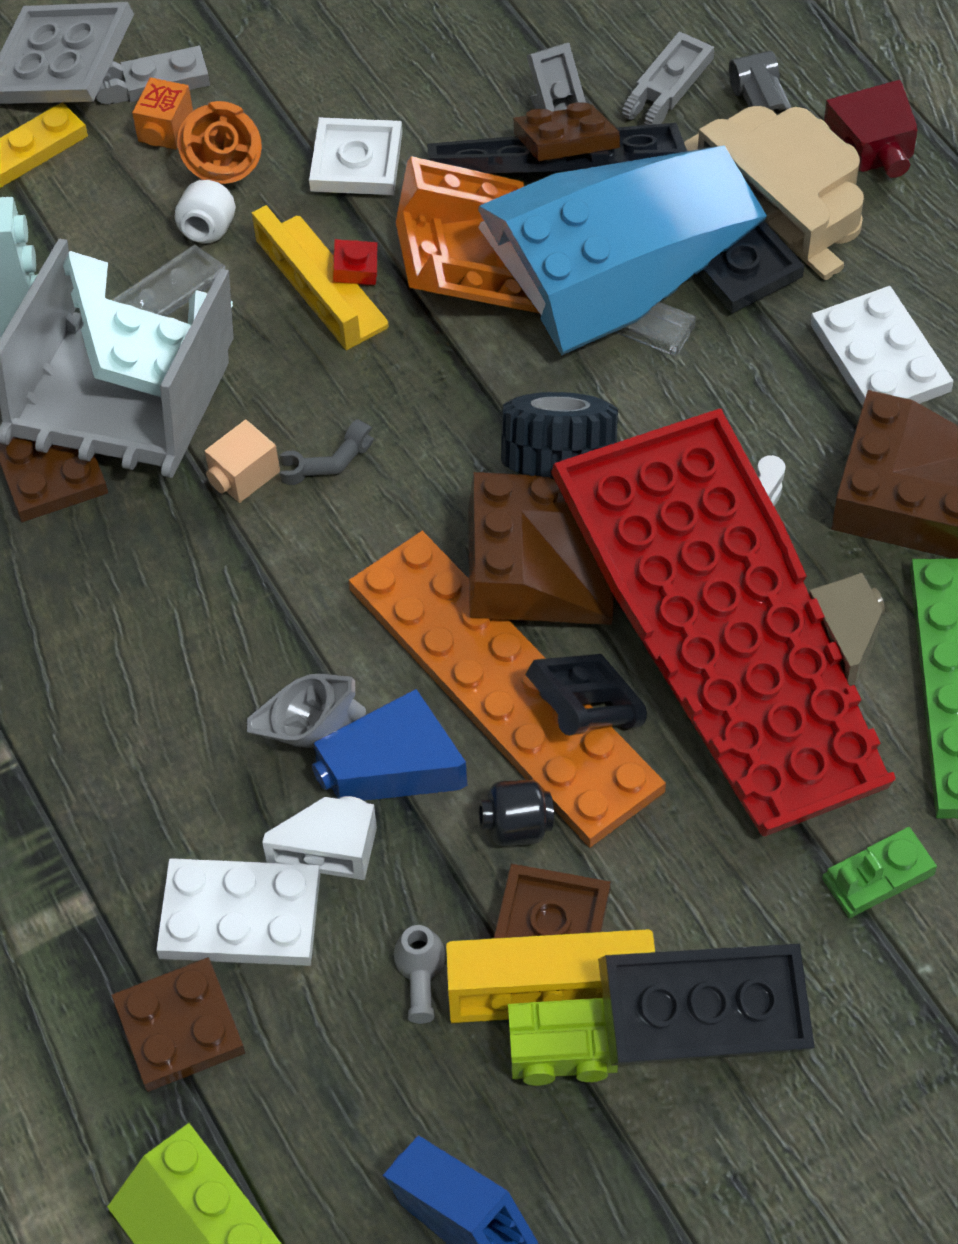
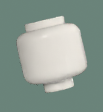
[174,180,236,244]

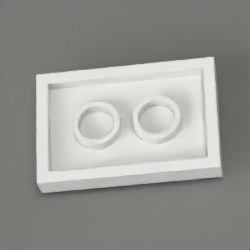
[810,286,954,407]
[156,859,320,966]

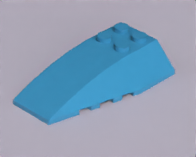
[478,145,767,355]

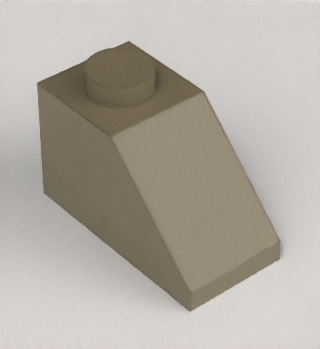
[809,573,885,686]

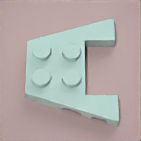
[63,251,233,397]

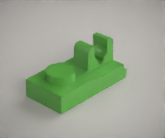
[822,827,937,919]

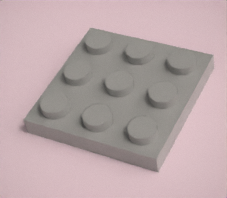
[0,2,134,104]

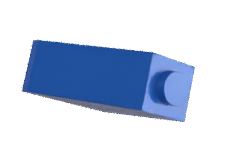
[312,689,468,801]
[382,1135,539,1244]

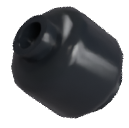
[479,780,554,846]

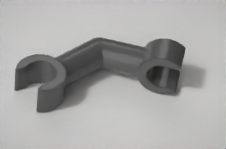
[279,419,375,485]

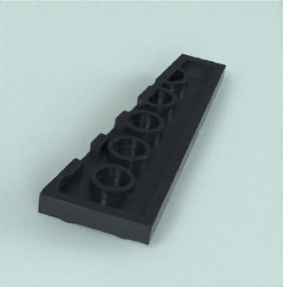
[427,123,687,174]

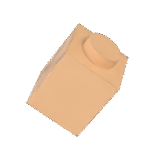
[204,419,280,503]

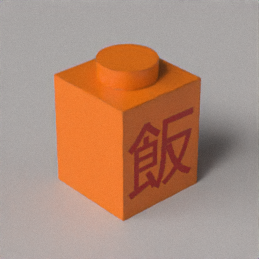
[132,77,193,150]

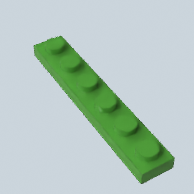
[910,559,958,819]

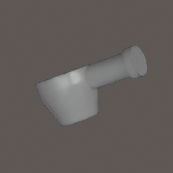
[394,925,445,1024]

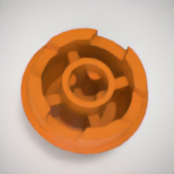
[177,101,262,184]

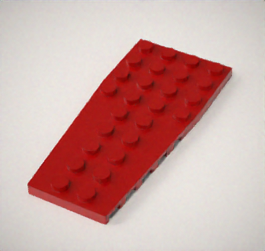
[551,408,896,836]

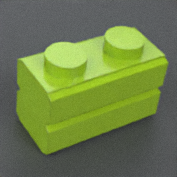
[508,998,618,1086]

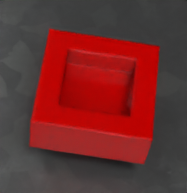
[332,239,377,285]

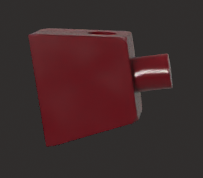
[824,79,918,178]

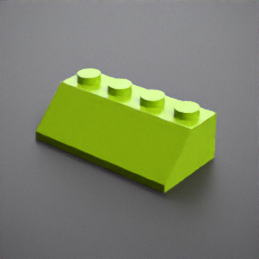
[107,1123,281,1244]

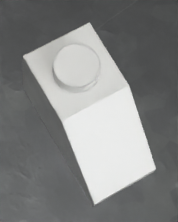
[262,796,377,880]

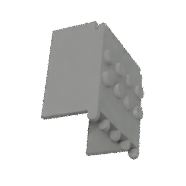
[0,239,233,478]

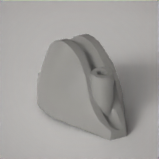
[247,674,366,748]

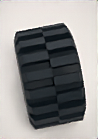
[501,392,618,480]

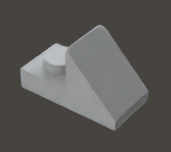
[526,43,586,112]

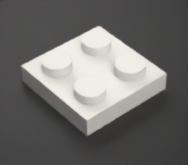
[309,117,403,195]

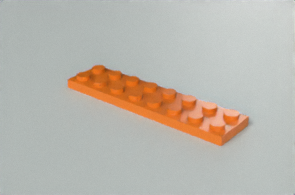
[349,530,666,848]

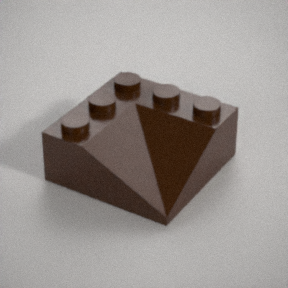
[831,390,958,559]
[468,472,613,625]

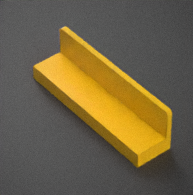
[252,205,389,351]
[446,929,655,1023]

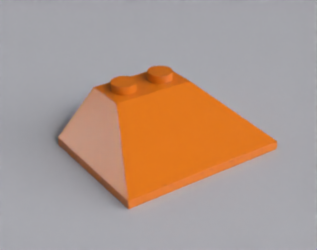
[396,156,539,313]

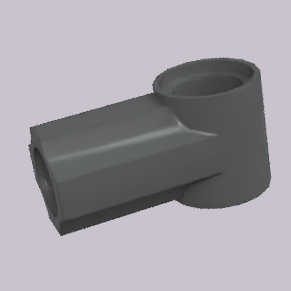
[729,51,792,115]

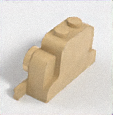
[684,106,864,280]

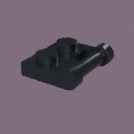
[525,654,647,736]

